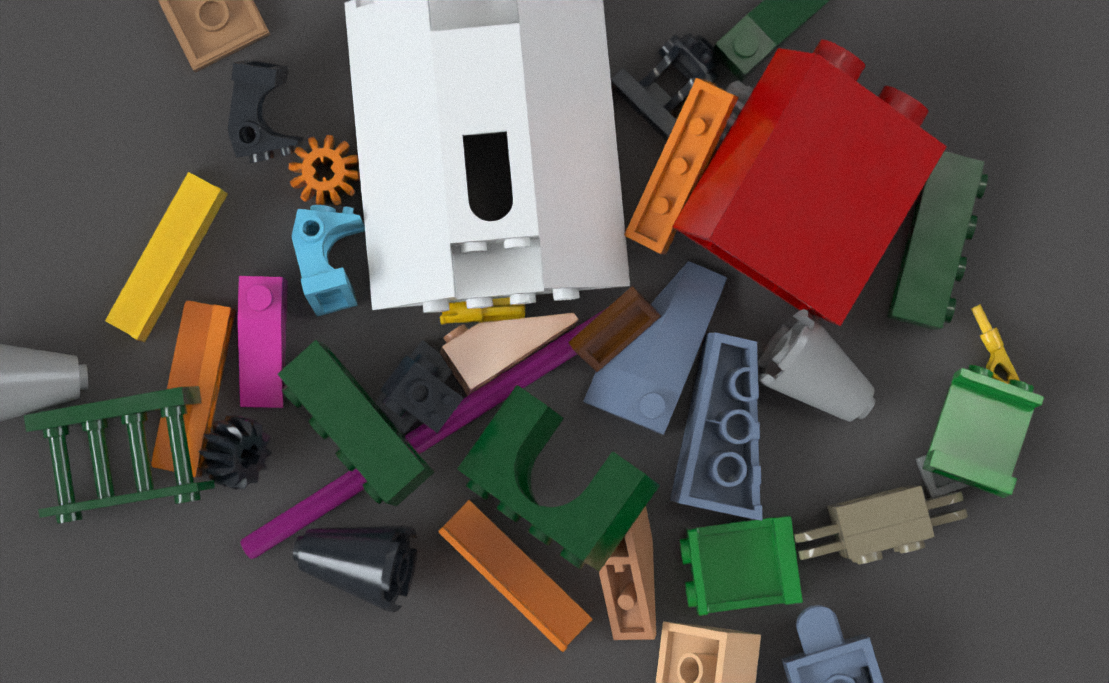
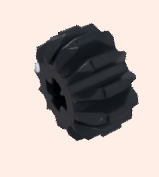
[198,415,273,490]

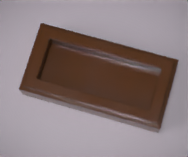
[568,286,661,372]

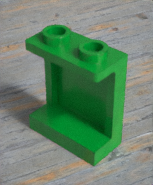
[679,515,803,616]

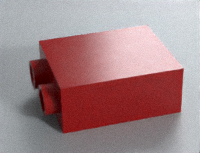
[672,39,947,326]

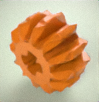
[288,135,360,206]

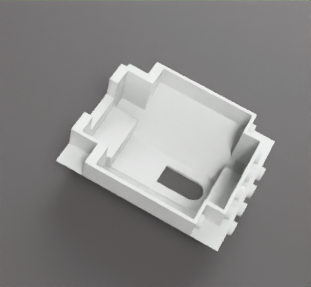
[344,0,630,313]

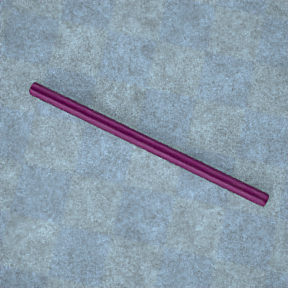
[240,307,608,559]

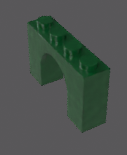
[457,385,660,572]

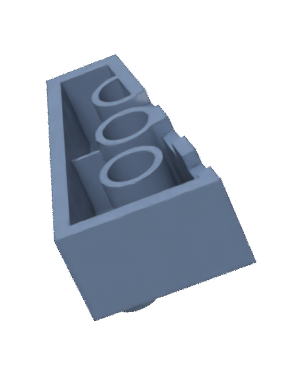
[670,332,763,521]

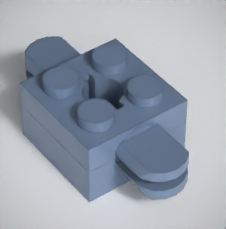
[781,605,883,683]

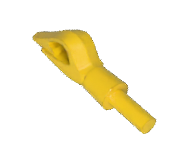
[971,304,1020,384]

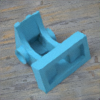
[291,205,365,317]

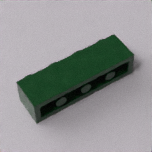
[887,151,988,330]
[277,340,435,507]

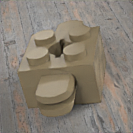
[794,485,968,565]

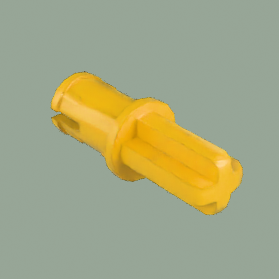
[440,297,526,325]

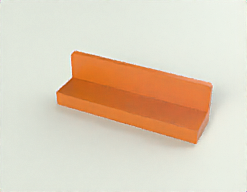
[624,77,739,254]
[151,301,236,477]
[438,499,593,652]

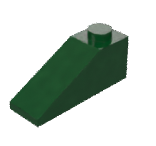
[714,0,830,82]

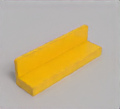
[105,172,228,342]

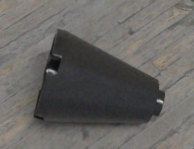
[293,526,417,613]

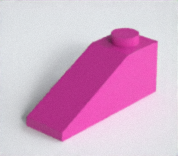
[238,276,288,408]

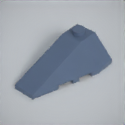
[583,261,727,435]

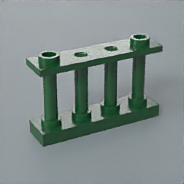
[24,386,215,524]

